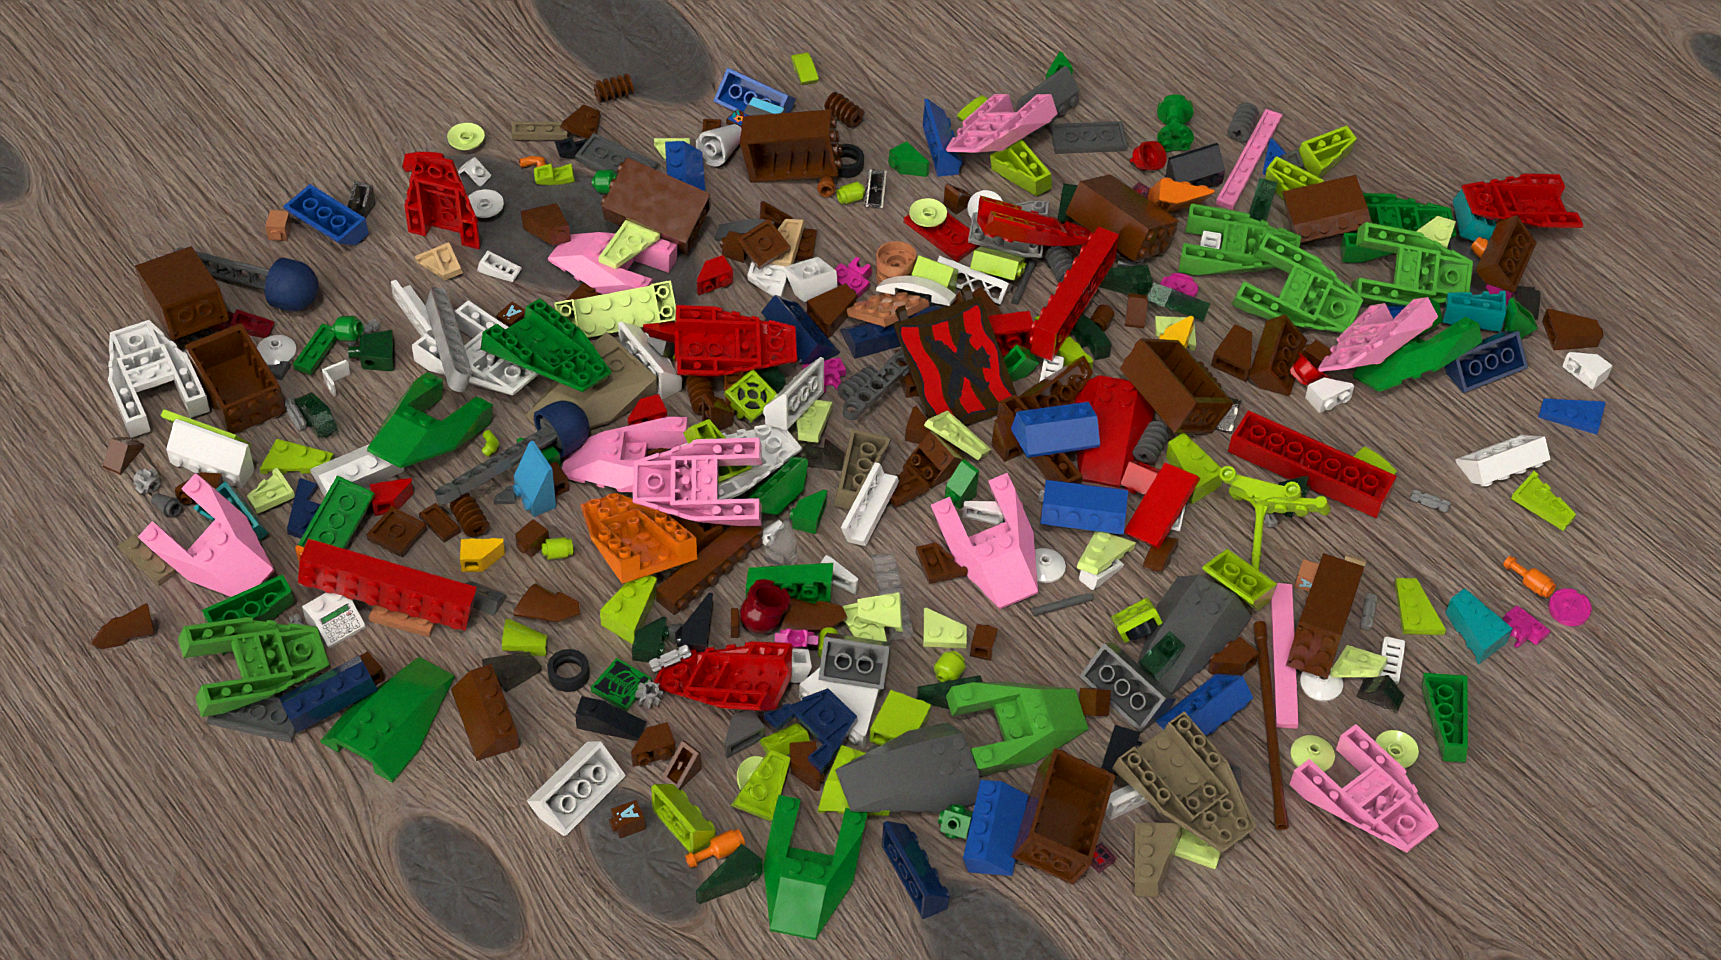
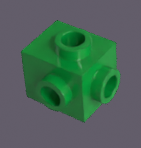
[938,804,973,839]

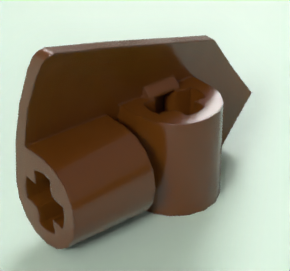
[513,583,580,622]
[781,598,847,632]
[91,603,154,649]

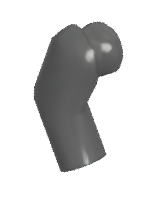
[1117,258,1144,270]

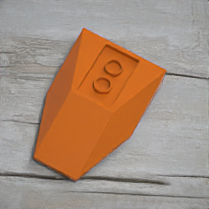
[581,493,697,584]

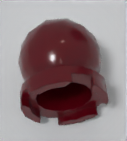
[740,579,791,635]

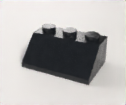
[1165,143,1225,188]

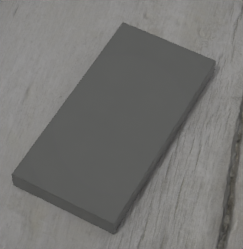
[1050,121,1128,154]
[575,133,658,174]
[207,695,297,743]

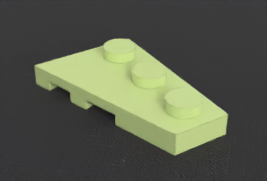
[599,220,660,269]

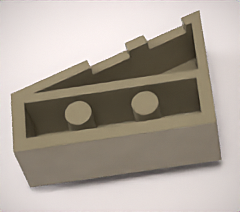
[1135,823,1182,897]

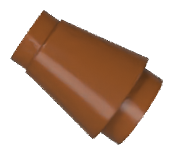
[817,177,836,197]

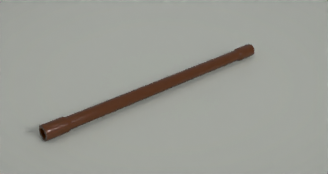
[1253,621,1289,830]

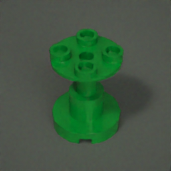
[1157,94,1194,152]

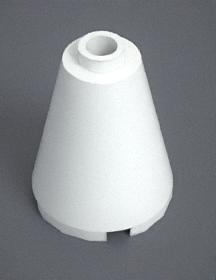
[696,124,741,167]

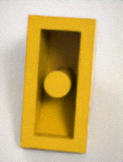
[1159,316,1194,348]

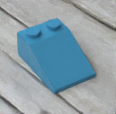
[512,441,556,517]

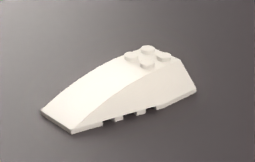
[671,424,802,500]

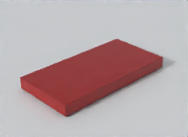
[903,213,980,262]
[1124,462,1200,549]

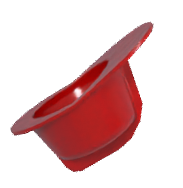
[1129,141,1167,171]
[1290,352,1331,385]

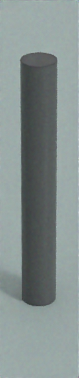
[1011,260,1036,305]
[1031,592,1093,616]

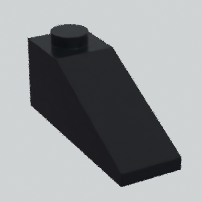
[677,593,713,652]
[575,696,647,741]
[1101,725,1142,777]

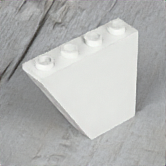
[799,668,881,749]

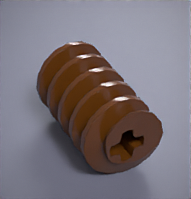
[594,73,634,103]
[824,92,865,128]
[685,375,714,416]
[450,492,490,537]

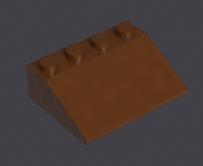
[1282,175,1371,245]

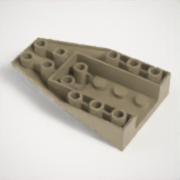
[525,331,658,429]
[1112,711,1256,853]

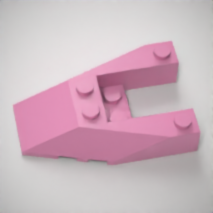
[946,94,1058,153]
[548,232,677,294]
[1318,297,1438,372]
[562,417,689,492]
[633,438,762,526]
[138,473,275,597]
[931,473,1038,610]
[1289,724,1439,853]

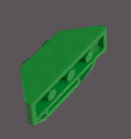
[743,457,808,515]

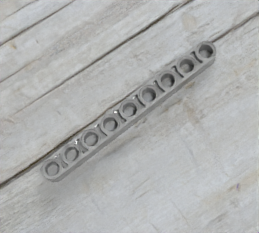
[425,287,472,392]

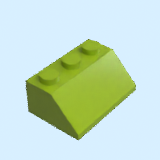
[1202,549,1277,611]
[651,784,716,854]

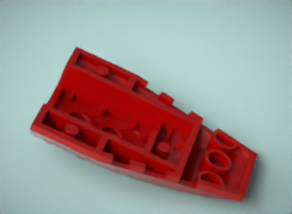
[404,151,481,250]
[1461,173,1583,228]
[977,195,1093,246]
[674,305,797,376]
[1074,375,1154,488]
[654,641,793,711]

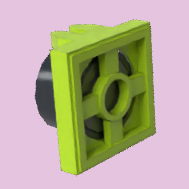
[724,370,777,423]
[1111,597,1163,643]

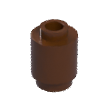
[1089,304,1114,333]

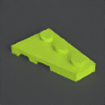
[259,439,335,474]
[1511,471,1576,531]
[1394,578,1446,635]
[730,750,791,821]

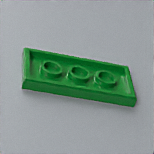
[298,475,375,549]

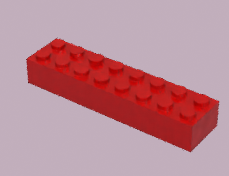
[1029,226,1119,361]
[1228,410,1397,519]
[298,539,477,631]

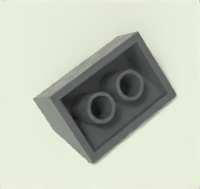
[818,632,892,690]

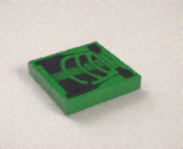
[590,658,652,712]

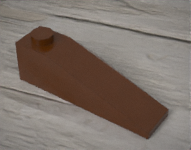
[1018,356,1093,410]

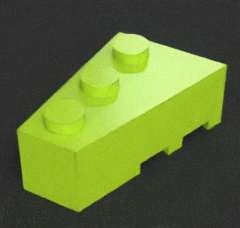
[1299,125,1357,178]
[990,139,1052,196]
[683,419,752,483]
[1166,433,1222,505]

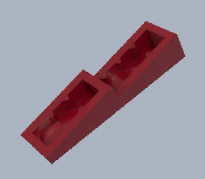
[208,309,275,338]

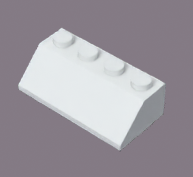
[618,322,683,399]
[763,357,824,430]
[166,419,255,488]
[1455,435,1550,486]
[310,445,404,497]
[527,741,626,836]

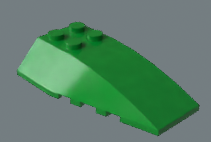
[320,657,455,783]

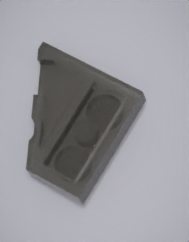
[482,652,542,693]

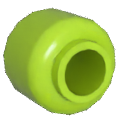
[934,651,966,684]

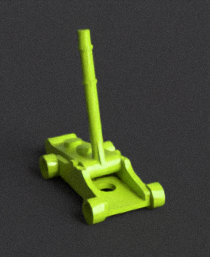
[1219,466,1331,571]

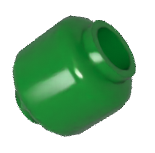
[592,169,618,194]
[332,315,364,342]

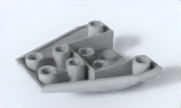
[968,201,1050,258]

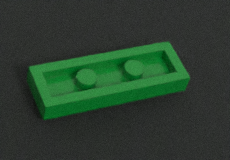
[293,323,337,375]

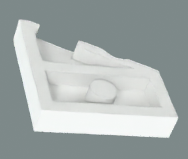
[747,261,788,297]

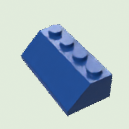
[713,68,796,116]
[922,99,962,177]
[665,141,705,191]
[283,184,369,245]
[1011,402,1100,458]
[1040,480,1128,534]
[1156,674,1253,736]
[963,780,1029,876]

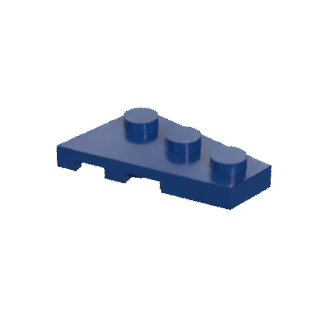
[1538,398,1606,435]

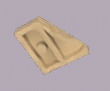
[415,242,463,280]

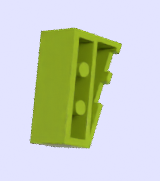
[1265,156,1324,200]
[600,575,657,646]

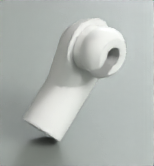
[762,520,784,546]

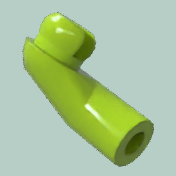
[482,430,499,457]

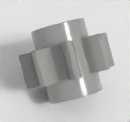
[133,468,160,494]
[635,680,663,709]

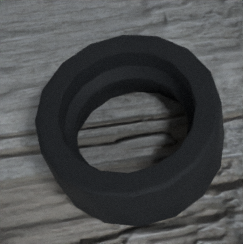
[838,144,864,178]
[547,649,589,692]

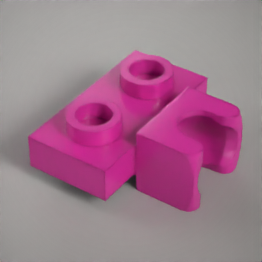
[835,257,872,298]
[802,357,846,393]
[1503,605,1551,648]
[775,629,818,648]

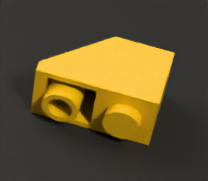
[460,538,505,572]

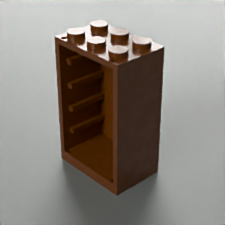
[740,109,843,183]
[601,157,711,255]
[1065,174,1179,261]
[135,246,229,340]
[185,323,286,434]
[1119,338,1234,433]
[1286,553,1365,679]
[1011,748,1116,884]

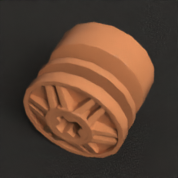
[876,241,917,292]

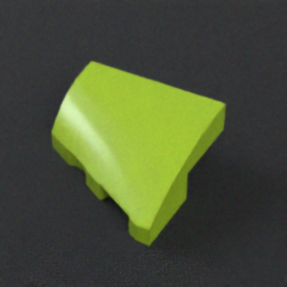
[502,619,548,656]

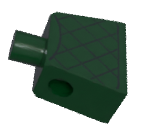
[348,330,395,371]

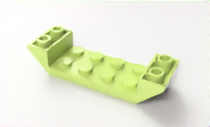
[554,280,676,338]

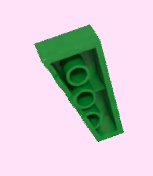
[746,563,834,604]
[202,574,294,656]
[1421,673,1468,763]

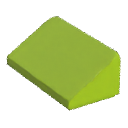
[759,723,810,756]

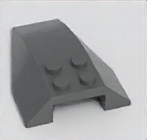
[1137,574,1251,694]
[835,722,979,813]

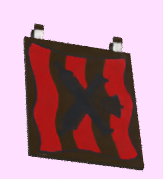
[893,285,1017,426]

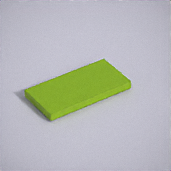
[161,409,251,448]

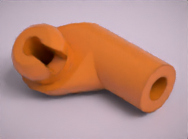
[519,156,546,168]

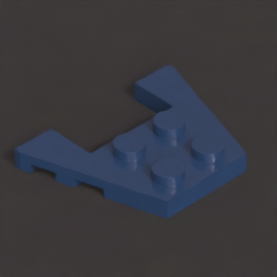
[287,478,373,539]
[764,688,858,774]

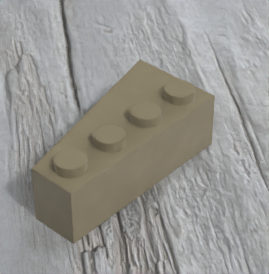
[834,429,891,510]

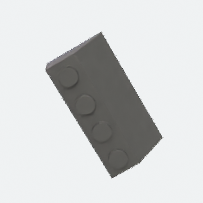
[1016,66,1080,138]
[1079,643,1176,732]

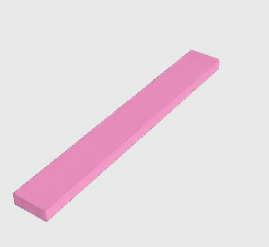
[1216,109,1283,210]
[1270,583,1298,729]

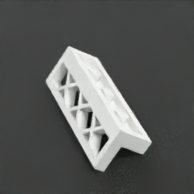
[937,256,1013,305]
[391,280,435,339]
[841,463,899,546]
[1105,785,1148,820]

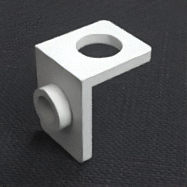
[458,157,491,187]
[322,360,350,397]

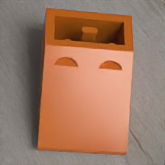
[1148,178,1215,213]

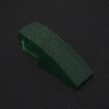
[1071,313,1112,360]

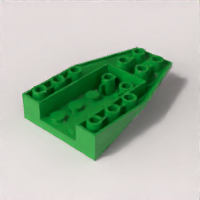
[480,298,612,392]

